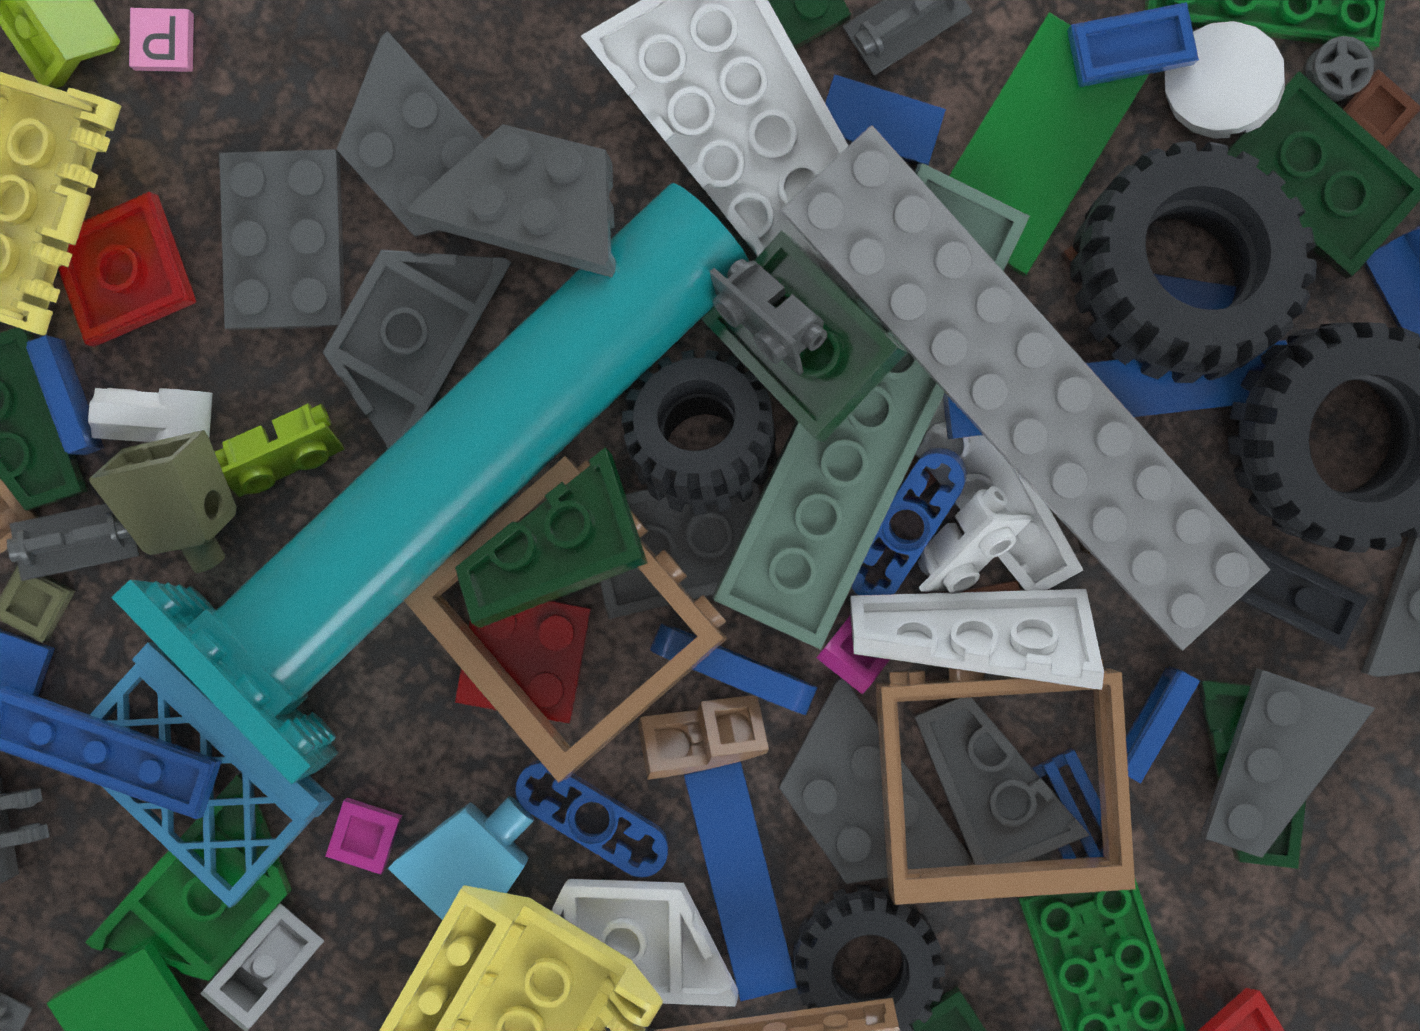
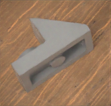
[201,904,324,1031]

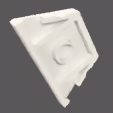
[552,879,738,1007]

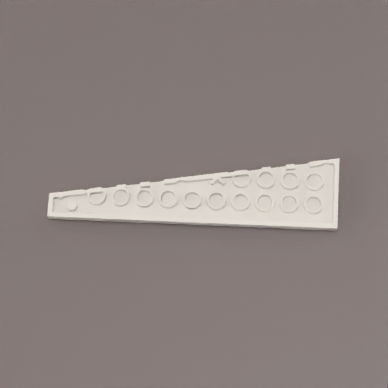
[581,0,1083,591]

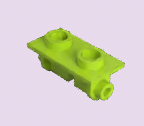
[215,403,345,497]

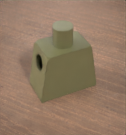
[89,430,236,573]

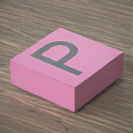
[129,8,194,72]

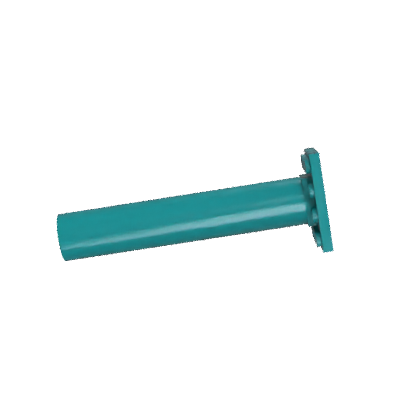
[111,183,750,785]

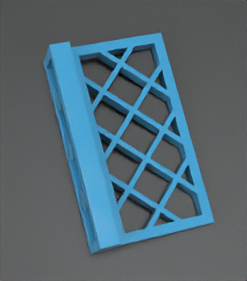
[90,642,334,908]

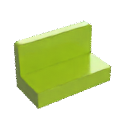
[0,0,120,89]

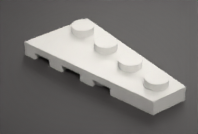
[850,589,1104,690]

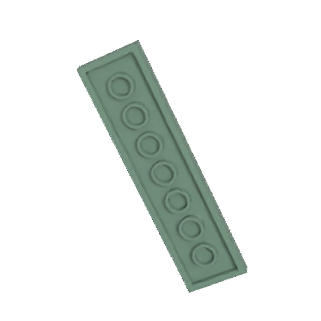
[712,163,1030,650]

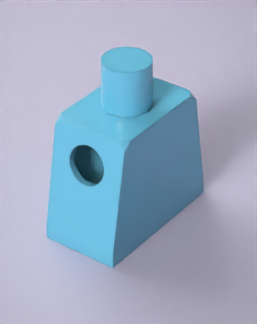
[388,796,534,920]

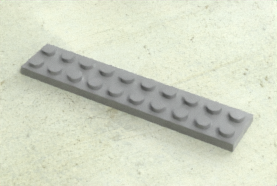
[779,125,1270,651]

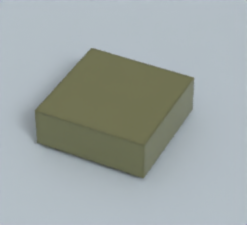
[0,565,76,643]

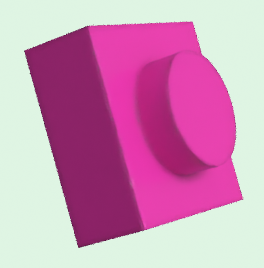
[816,616,890,695]
[325,797,403,875]

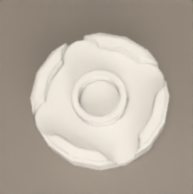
[1165,21,1285,139]

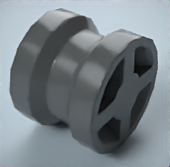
[1302,36,1374,103]

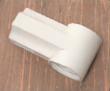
[88,388,213,442]

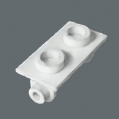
[918,486,1032,593]

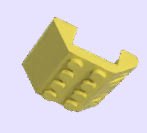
[0,72,121,336]
[379,885,663,1031]

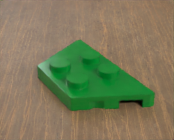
[85,772,292,981]

